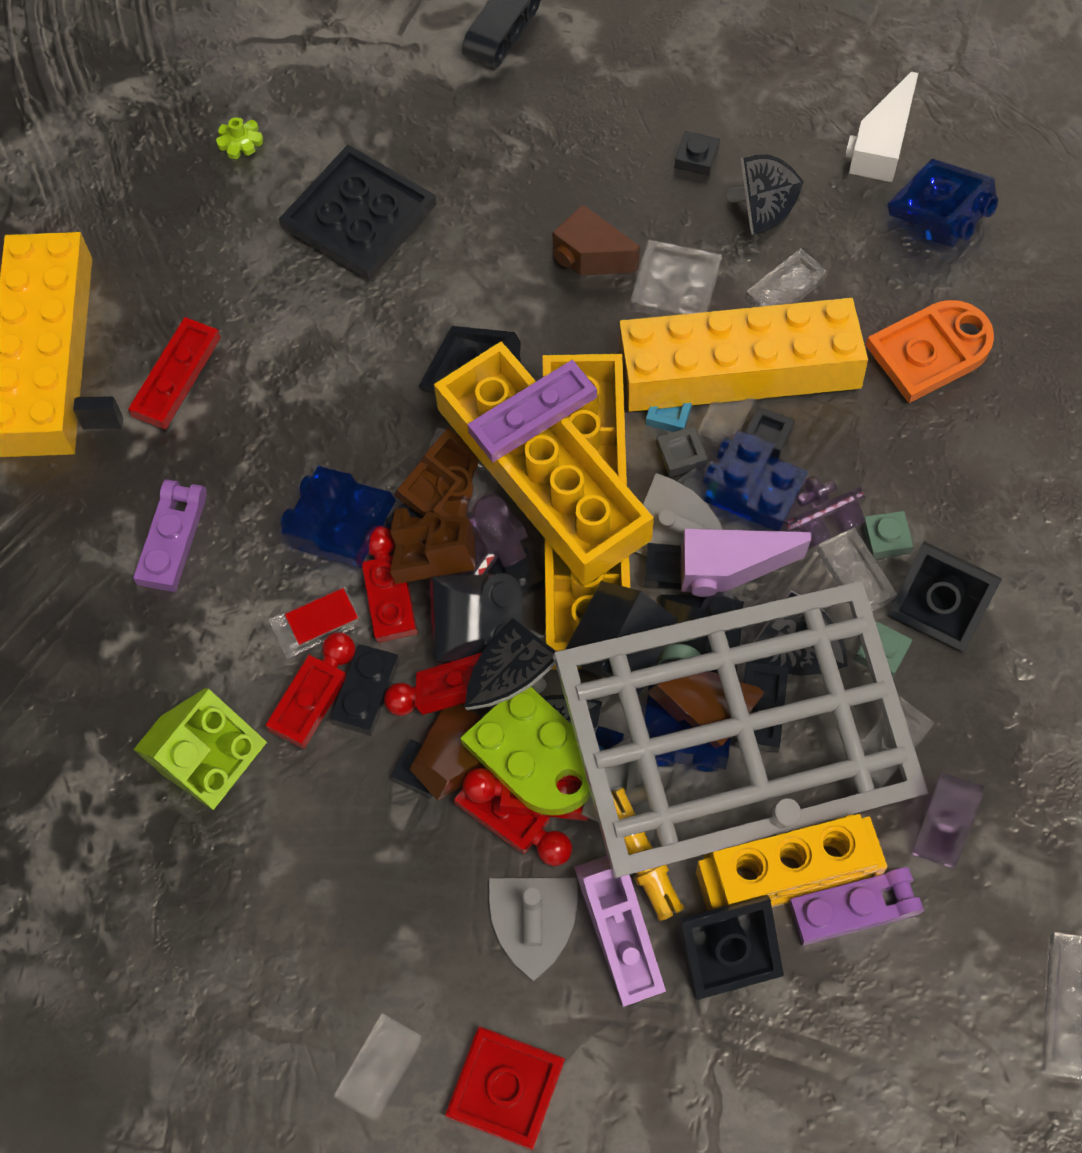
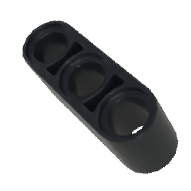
[462,0,541,69]

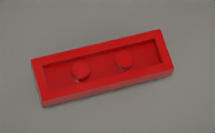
[128,317,221,430]

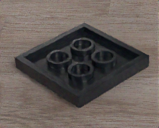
[279,145,437,280]

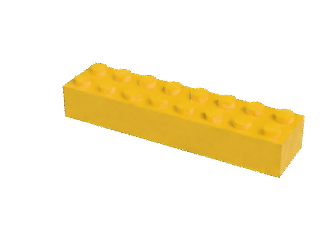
[543,354,630,670]

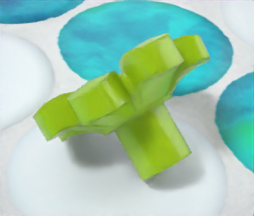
[216,117,263,159]

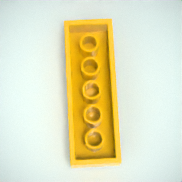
[0,232,92,457]
[619,298,868,412]
[434,341,654,586]

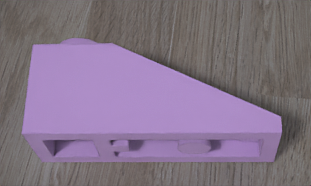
[681,529,811,597]
[574,855,666,1007]

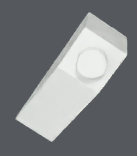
[845,72,918,182]

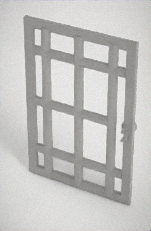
[552,581,928,879]

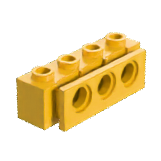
[696,814,888,911]

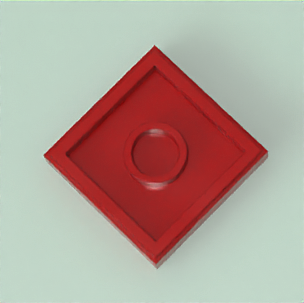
[445,1026,565,1151]

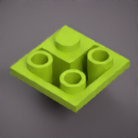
[133,688,267,810]

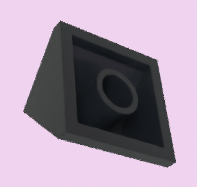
[888,541,1002,652]
[565,581,678,696]
[676,895,784,1000]

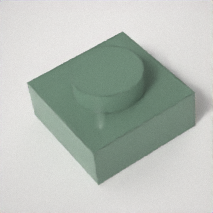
[862,511,914,560]
[854,621,913,677]

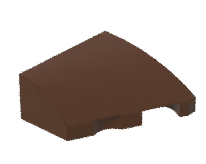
[394,427,479,517]

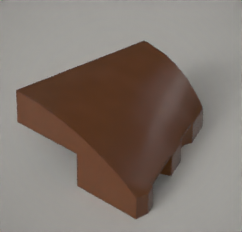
[390,508,476,584]
[647,671,765,749]
[410,704,484,801]

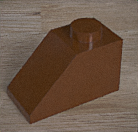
[552,205,640,275]

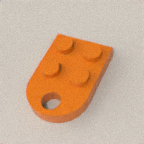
[865,300,994,403]

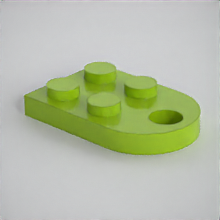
[460,687,591,815]

